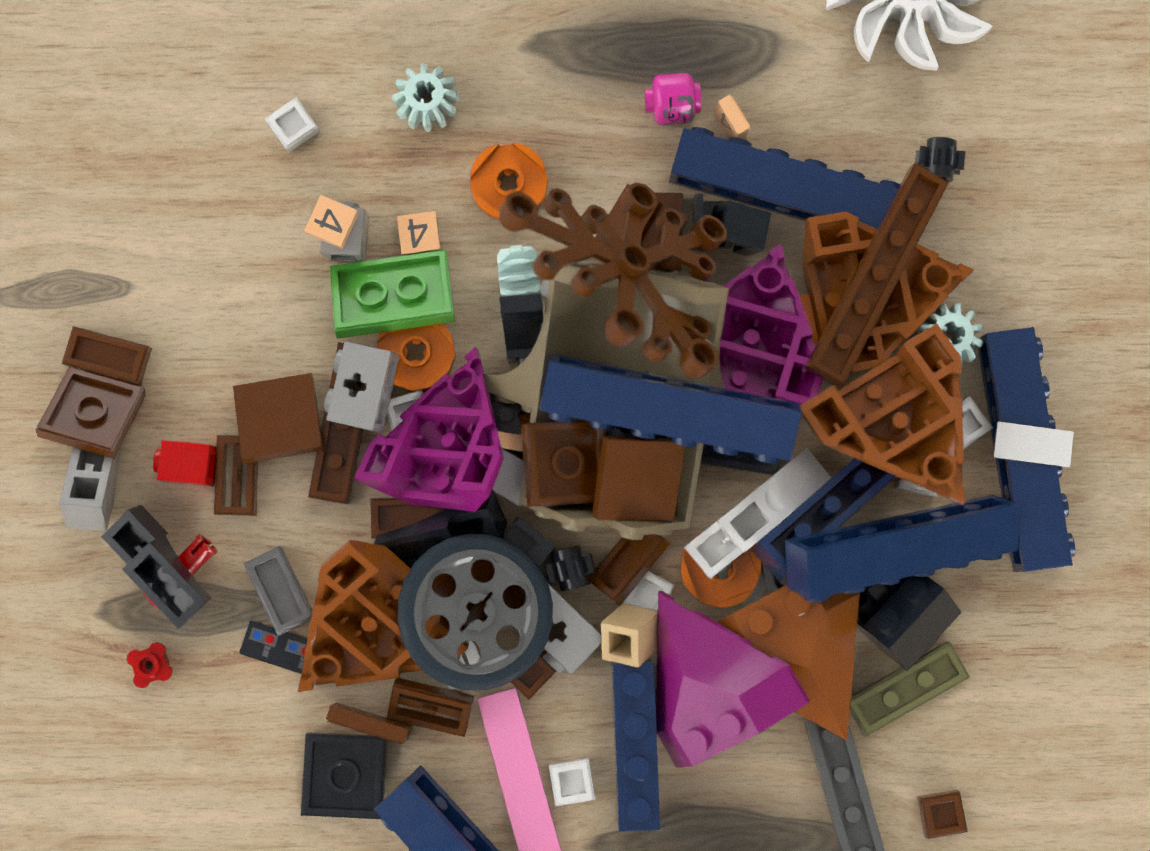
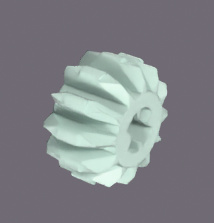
[392,63,459,132]
[497,245,541,296]
[916,303,983,367]

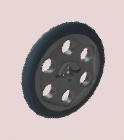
[397,534,553,691]

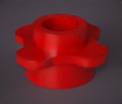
[126,642,173,688]

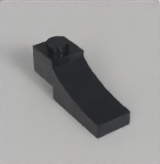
[499,293,544,368]
[374,490,508,568]
[101,505,211,629]

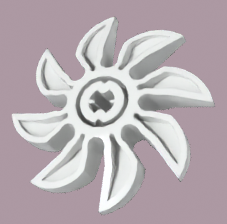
[825,0,993,70]

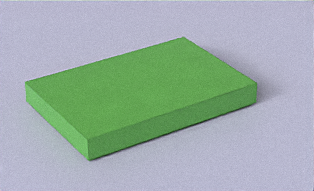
[330,249,455,339]

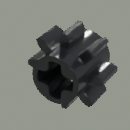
[915,137,966,183]
[545,545,596,591]

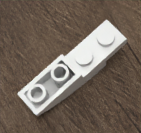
[684,448,831,579]

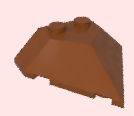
[802,212,974,373]
[800,323,965,505]
[298,539,469,692]
[717,585,860,741]

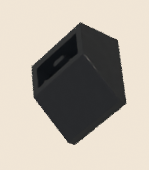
[857,575,962,671]

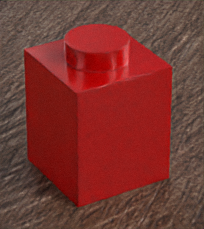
[153,440,216,487]

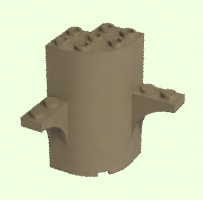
[484,263,729,540]

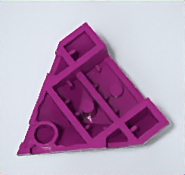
[719,244,823,406]
[355,347,504,512]
[656,590,810,768]

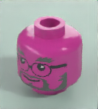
[644,73,701,126]

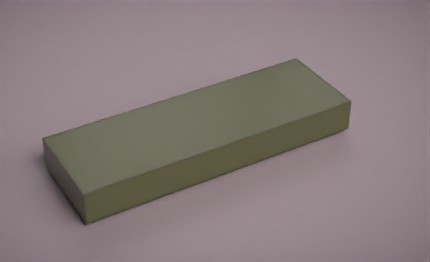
[850,641,970,737]

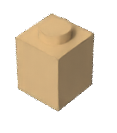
[601,603,658,668]

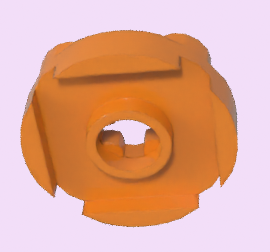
[470,143,548,221]
[377,324,456,393]
[680,532,761,608]

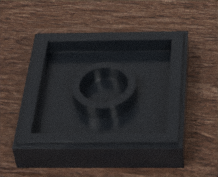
[300,732,388,819]

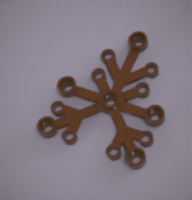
[499,182,727,378]

